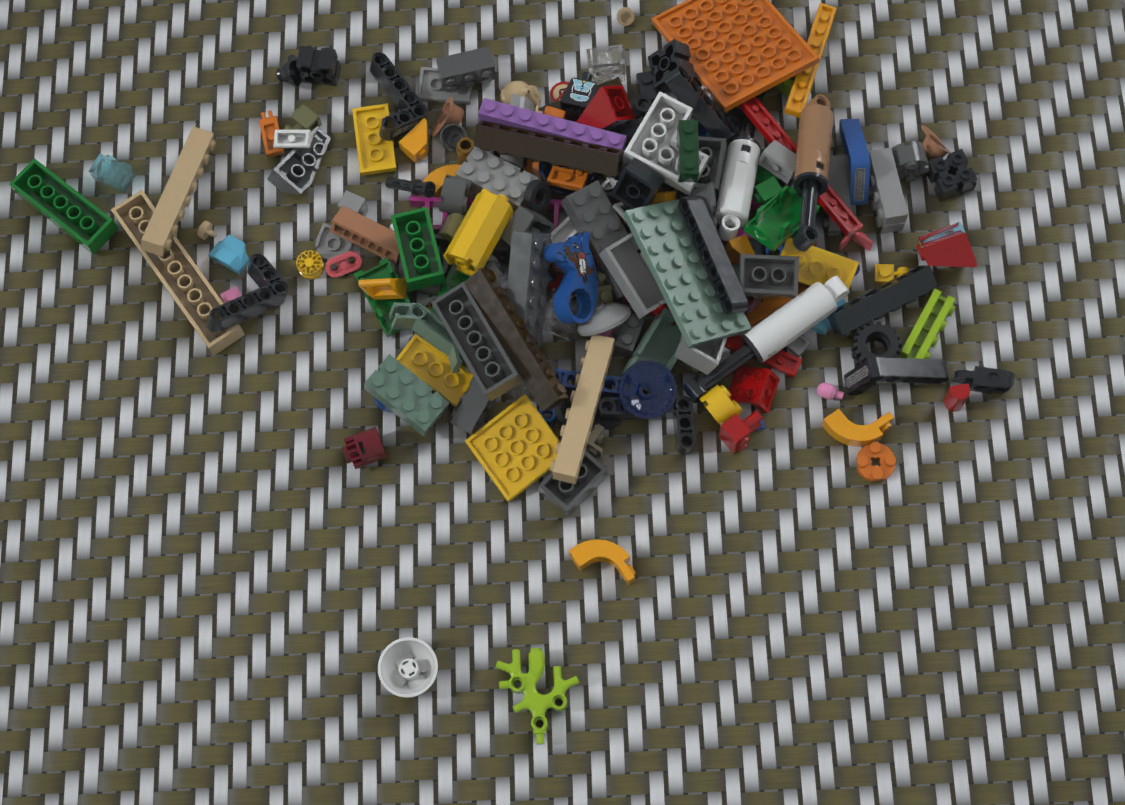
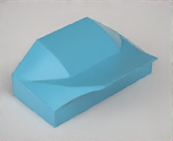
[208,234,250,275]

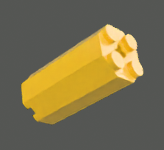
[443,189,514,276]

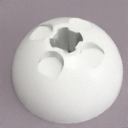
[378,637,438,698]

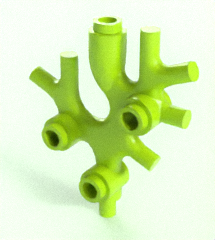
[496,648,579,745]

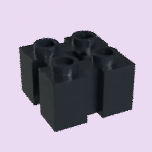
[648,39,695,94]
[296,45,341,86]
[926,149,978,202]

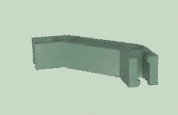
[389,303,471,373]

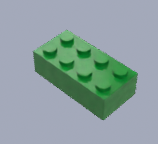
[391,207,446,292]

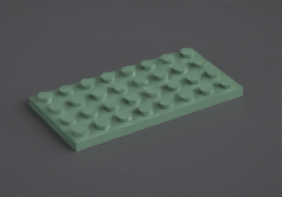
[623,199,752,348]

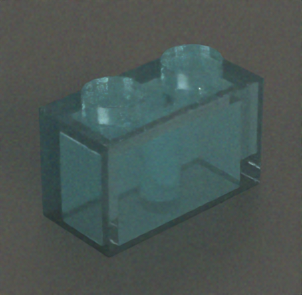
[89,154,136,193]

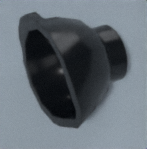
[276,55,302,87]

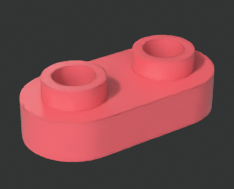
[325,251,362,277]

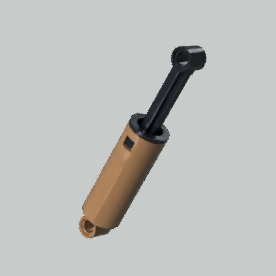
[793,94,833,252]

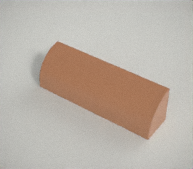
[330,206,400,264]

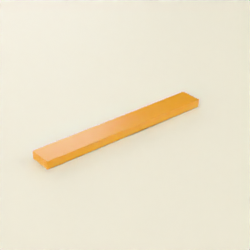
[784,3,837,118]

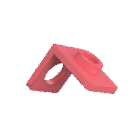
[838,232,873,252]

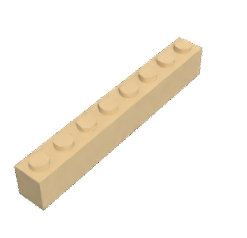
[141,126,216,257]
[550,335,615,484]

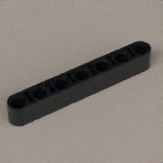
[678,195,748,315]

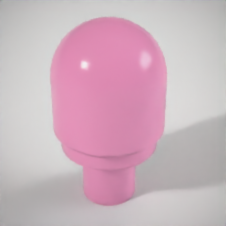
[817,383,844,400]

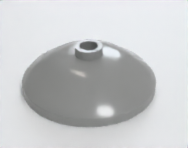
[577,303,632,336]

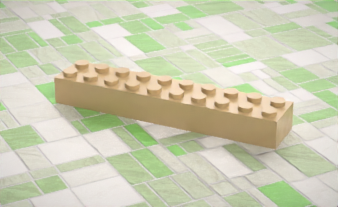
[111,190,245,356]

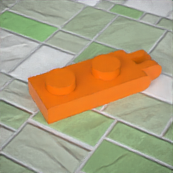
[259,110,285,158]

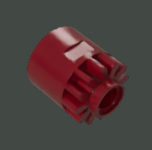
[342,427,387,469]

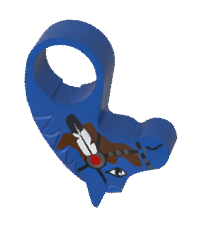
[543,231,598,324]

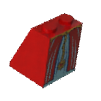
[576,85,636,131]
[916,222,978,267]

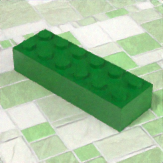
[9,158,119,255]

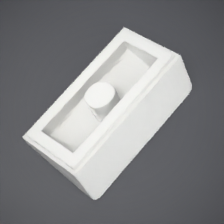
[273,130,313,148]

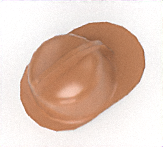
[431,97,464,136]
[921,125,951,161]

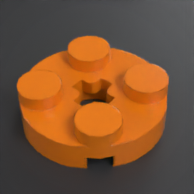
[856,442,896,482]

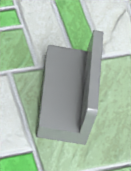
[758,140,796,184]

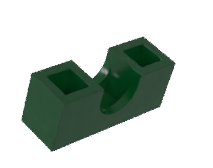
[677,120,699,183]

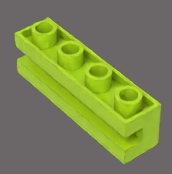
[899,289,956,359]

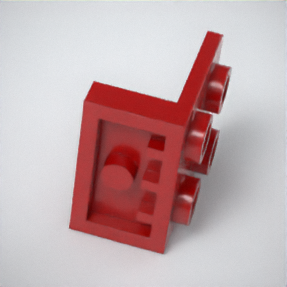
[729,366,780,413]

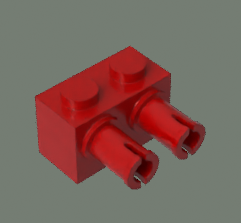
[719,410,763,454]

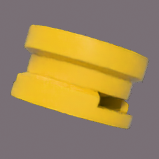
[296,250,324,280]

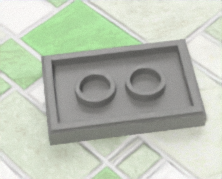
[417,67,473,105]

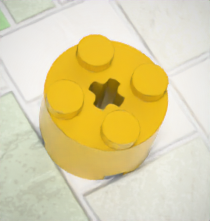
[699,385,743,427]

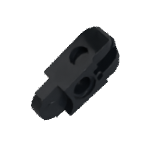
[954,366,1015,395]

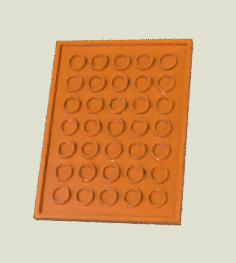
[651,0,820,112]

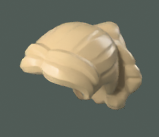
[500,81,542,110]

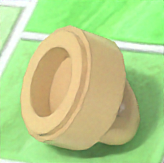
[617,7,635,26]
[197,221,217,240]

